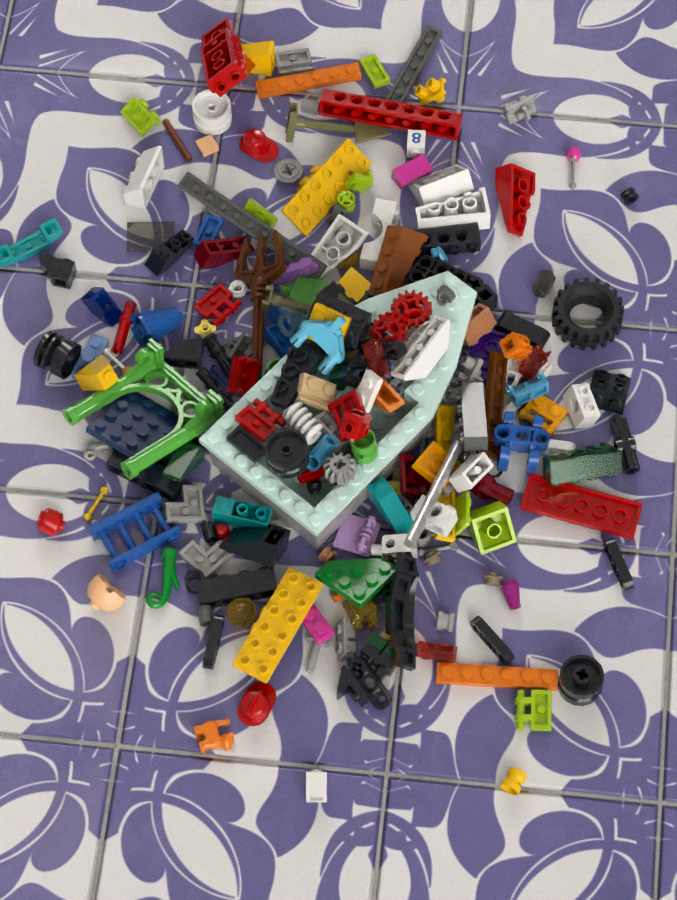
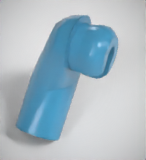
[430,246,448,264]

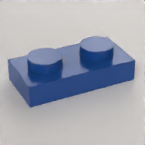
[193,214,224,248]

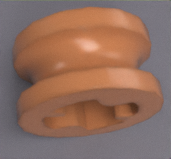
[318,546,337,564]

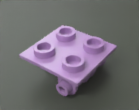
[332,515,382,558]

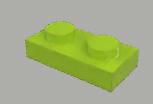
[359,53,390,89]
[243,199,278,228]

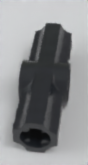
[610,417,640,475]

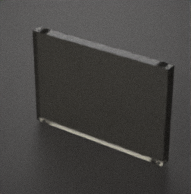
[127,221,175,252]

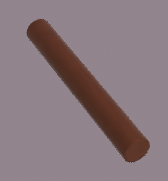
[162,119,192,162]

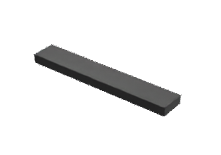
[385,25,443,103]

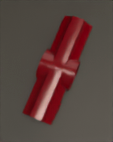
[469,474,515,506]

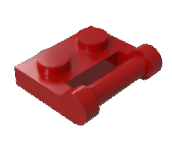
[327,390,372,442]

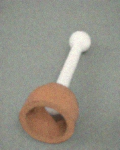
[103,348,132,376]

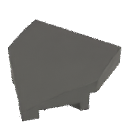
[222,332,266,363]

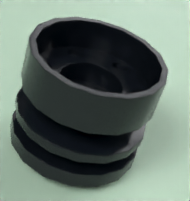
[33,330,82,380]

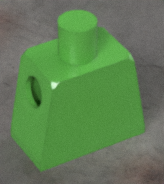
[281,277,327,315]

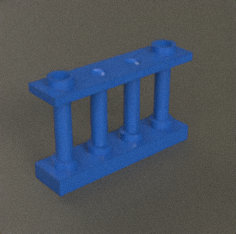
[89,492,181,572]

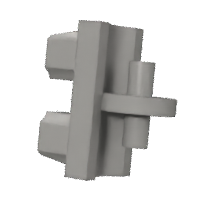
[503,95,537,125]
[453,356,484,388]

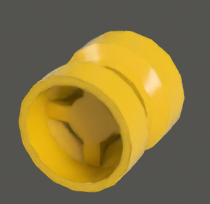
[500,767,528,796]

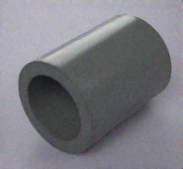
[197,605,213,627]

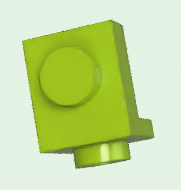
[345,169,374,193]

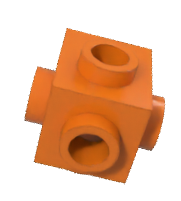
[499,332,532,361]

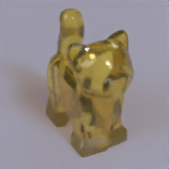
[342,599,378,630]

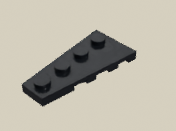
[270,334,326,410]

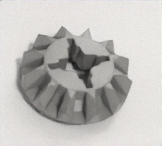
[274,158,303,185]

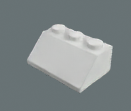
[122,146,165,210]
[408,164,474,206]

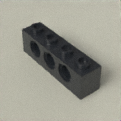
[415,223,481,259]

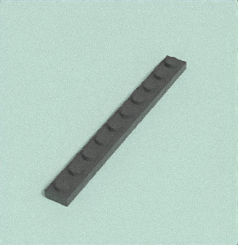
[177,172,328,279]

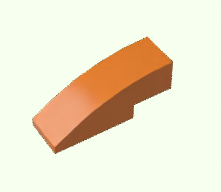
[357,370,405,413]

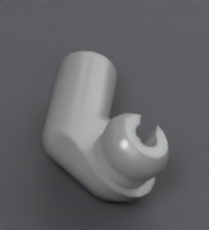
[84,442,109,461]

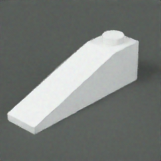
[306,214,369,279]

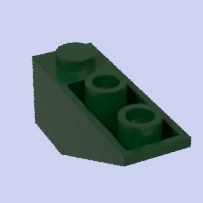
[162,437,206,481]

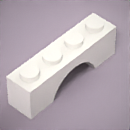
[360,198,400,271]

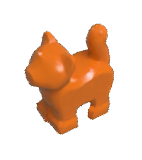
[193,718,235,754]

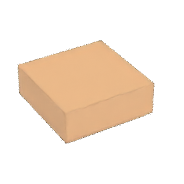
[195,134,219,157]

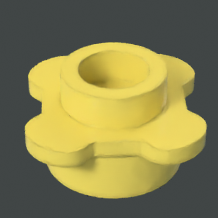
[194,319,216,339]

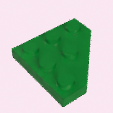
[315,558,396,609]

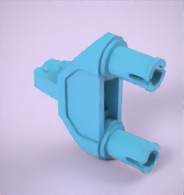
[290,316,347,375]

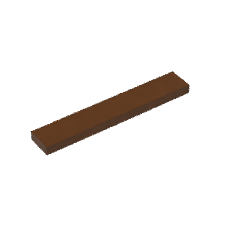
[480,350,508,461]

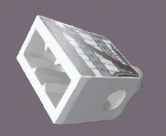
[371,534,418,566]

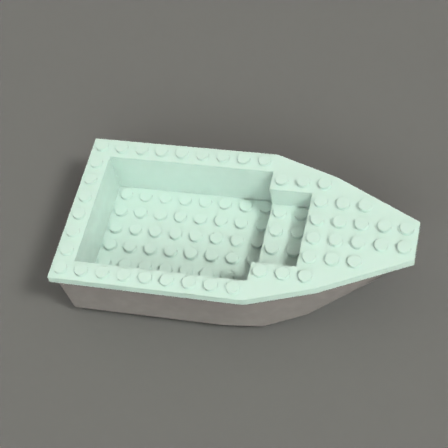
[199,271,477,549]

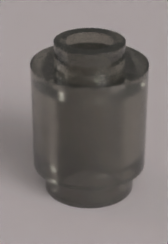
[532,270,556,298]

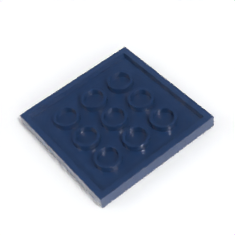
[86,392,187,469]

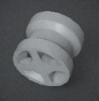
[437,611,455,632]

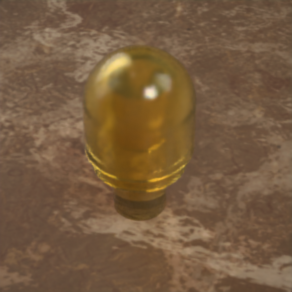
[338,251,361,270]

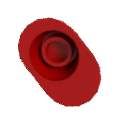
[239,129,279,162]
[237,682,277,726]

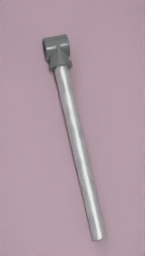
[404,420,464,548]

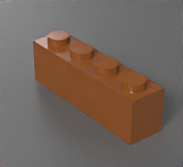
[369,225,429,295]

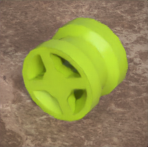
[337,190,355,214]

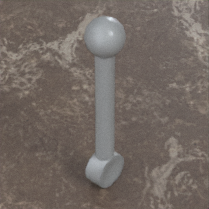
[417,542,457,556]

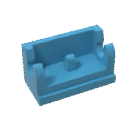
[506,371,549,408]

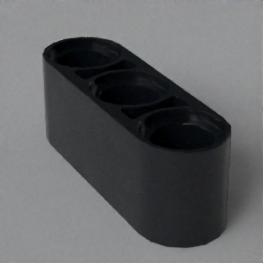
[494,311,551,352]

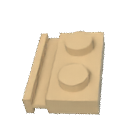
[296,372,337,412]

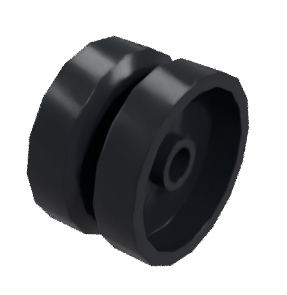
[265,428,309,478]
[558,654,604,706]

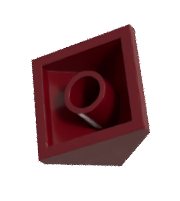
[400,453,431,499]

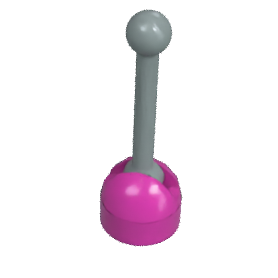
[566,147,581,189]

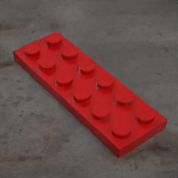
[520,473,643,540]

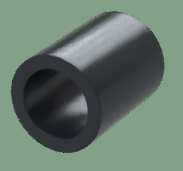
[200,521,218,543]

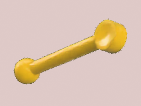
[84,487,108,521]

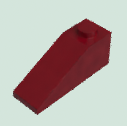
[193,236,254,269]

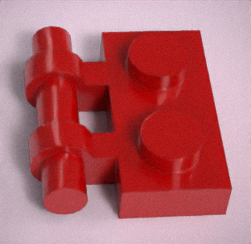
[193,283,242,327]
[235,398,286,443]

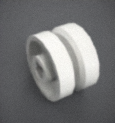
[192,89,232,136]

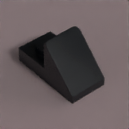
[337,665,368,707]

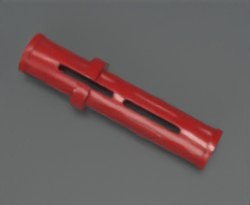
[111,301,137,355]

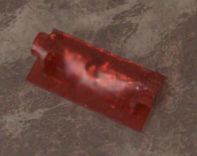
[362,338,391,378]
[518,344,551,381]

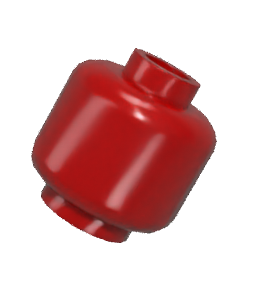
[36,508,66,536]

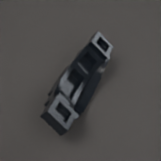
[385,553,418,671]

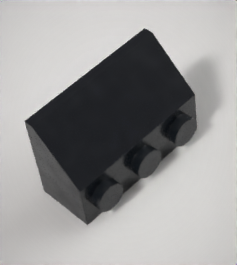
[307,292,372,350]

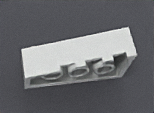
[415,187,491,230]

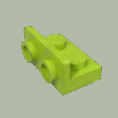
[120,96,162,136]

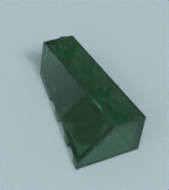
[543,442,622,486]

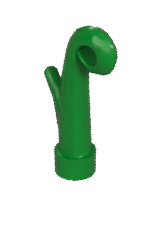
[146,548,180,609]

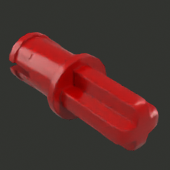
[297,463,326,484]

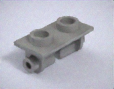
[334,616,356,661]

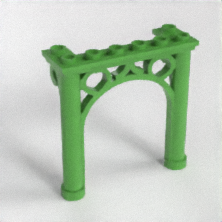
[62,338,224,479]

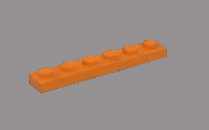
[255,62,362,99]
[436,662,558,691]

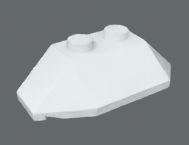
[390,315,450,381]

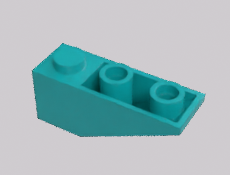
[212,495,273,527]

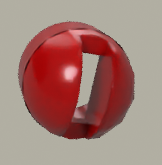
[214,523,230,540]

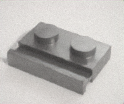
[275,48,314,77]

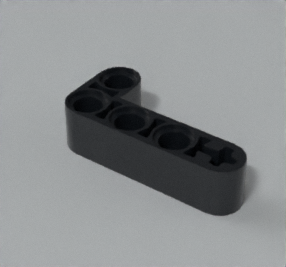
[409,255,484,291]

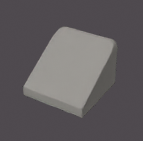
[301,93,321,115]

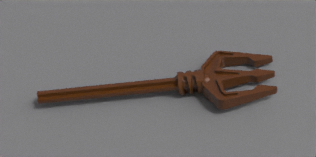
[234,230,287,382]

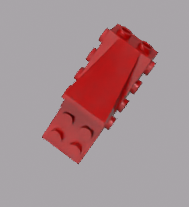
[200,16,255,97]

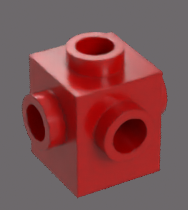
[339,408,372,441]

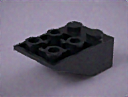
[219,524,291,568]

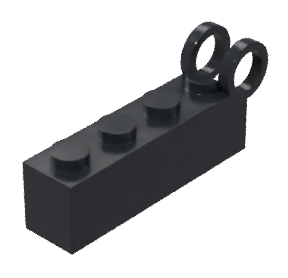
[107,448,186,502]
[184,567,277,609]

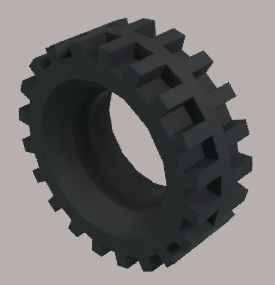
[551,277,624,351]

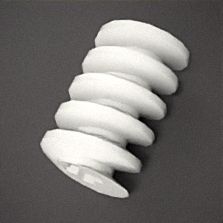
[282,402,322,445]

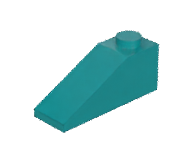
[367,476,413,534]

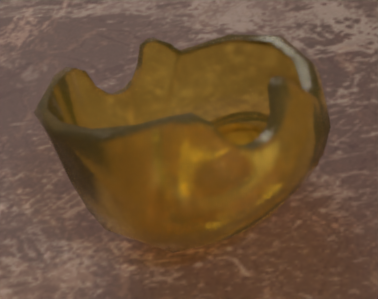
[226,597,257,628]

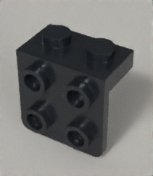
[590,370,631,414]

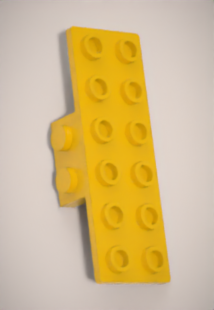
[281,139,372,236]
[232,567,323,683]

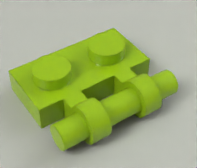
[514,690,552,732]

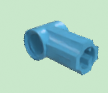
[307,433,339,471]

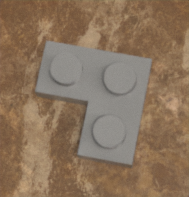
[164,485,205,523]
[178,540,234,578]

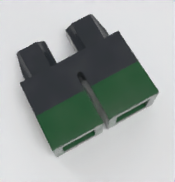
[328,349,374,391]
[357,631,396,681]

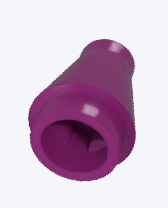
[500,579,521,610]

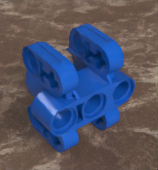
[493,411,550,475]

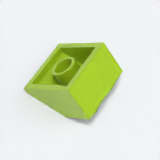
[468,500,517,555]

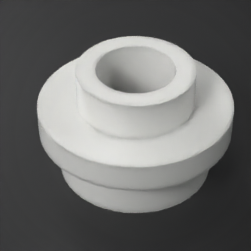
[229,280,247,298]

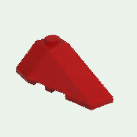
[495,163,536,237]

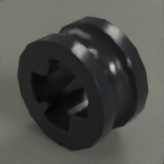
[620,188,639,205]

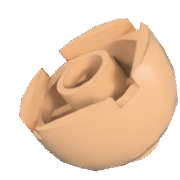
[87,573,126,612]

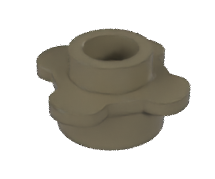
[423,550,442,567]
[483,572,503,586]

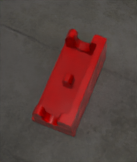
[227,356,261,398]

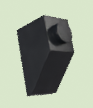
[163,339,204,369]

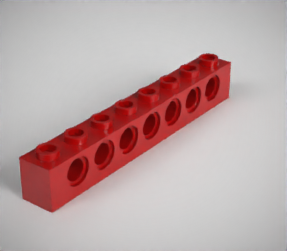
[319,89,463,140]

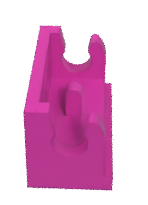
[391,154,434,190]

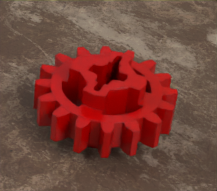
[391,290,432,330]
[368,312,410,354]

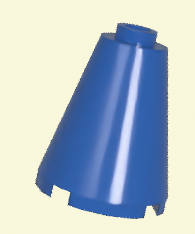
[130,307,184,348]

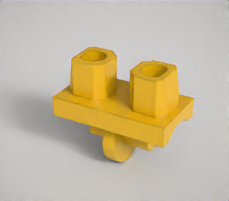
[415,77,446,106]

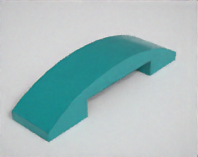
[0,218,64,267]

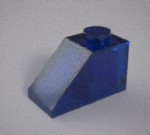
[81,287,123,327]

